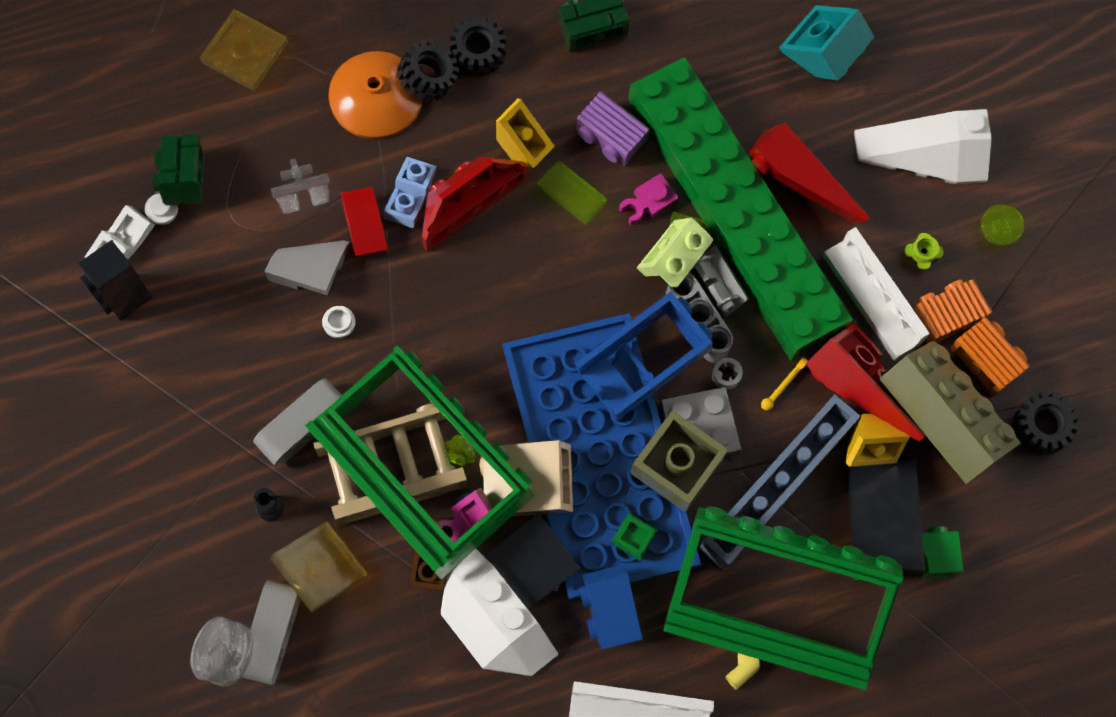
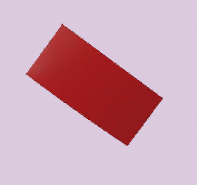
[340,187,388,256]

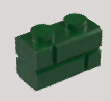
[558,0,630,51]
[153,134,204,206]

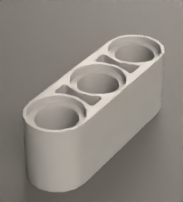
[666,273,733,363]
[253,378,342,467]
[238,579,302,686]

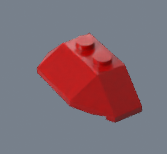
[422,157,528,252]

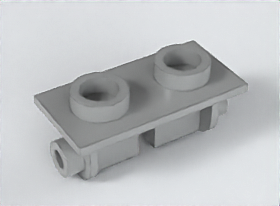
[693,245,749,317]

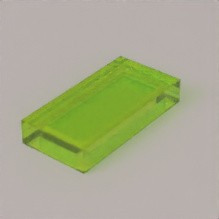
[538,160,607,225]

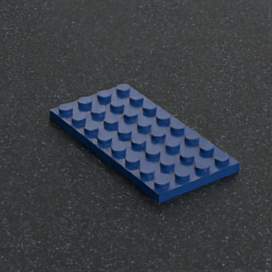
[503,313,701,600]

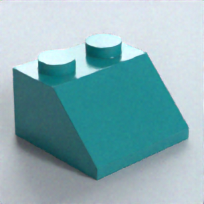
[779,5,875,80]

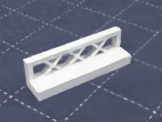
[823,227,930,361]
[569,681,714,717]

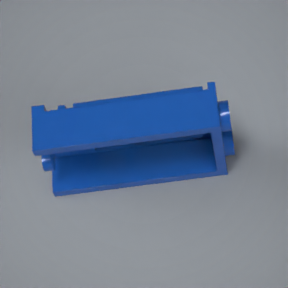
[575,292,713,422]

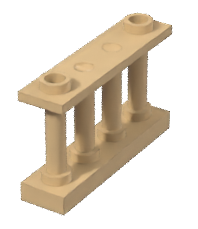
[313,404,467,526]

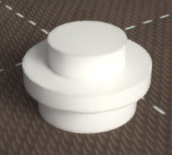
[145,193,178,225]
[322,306,355,338]

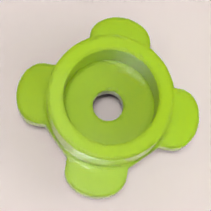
[905,233,944,270]

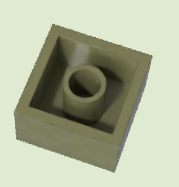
[630,410,729,512]

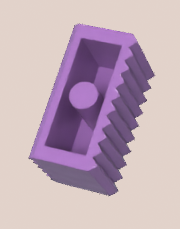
[576,92,650,166]

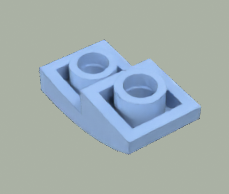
[383,157,437,228]

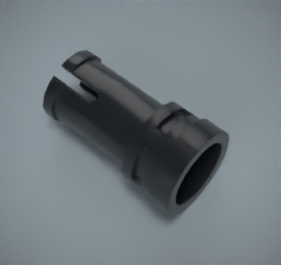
[253,488,284,522]

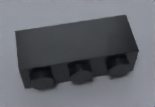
[78,240,152,321]

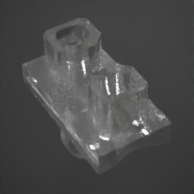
[271,158,330,215]

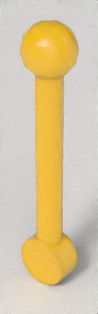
[761,357,808,411]

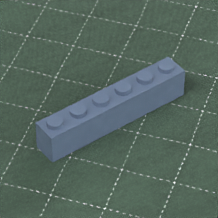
[699,394,860,571]

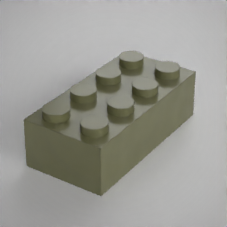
[880,340,1021,484]

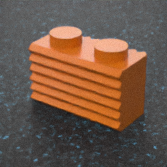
[914,279,993,344]
[950,317,1030,397]

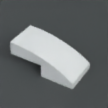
[85,205,156,260]

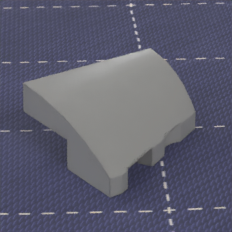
[264,240,350,295]

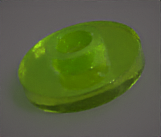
[980,204,1024,246]

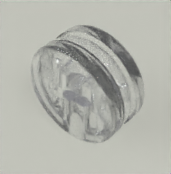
[191,617,254,687]

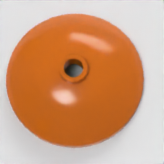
[329,51,423,139]

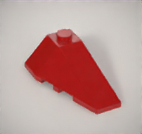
[748,122,870,224]
[806,323,926,442]

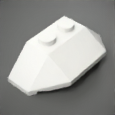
[440,549,559,676]

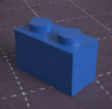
[579,565,642,650]

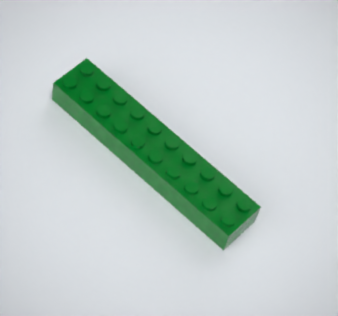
[628,57,853,361]

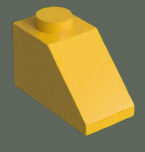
[496,98,554,168]
[846,413,910,467]

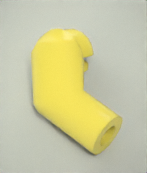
[725,653,760,690]

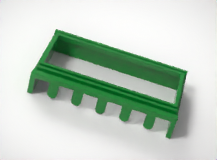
[304,346,534,579]
[663,506,903,690]

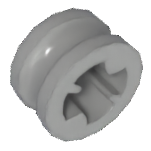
[712,358,743,390]

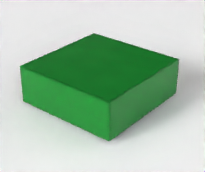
[610,513,658,561]

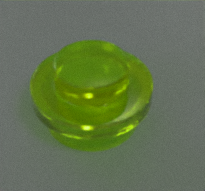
[445,435,477,465]

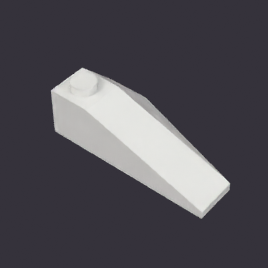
[854,109,991,185]

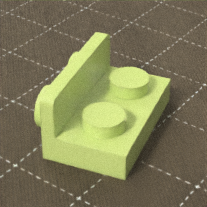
[637,218,713,287]

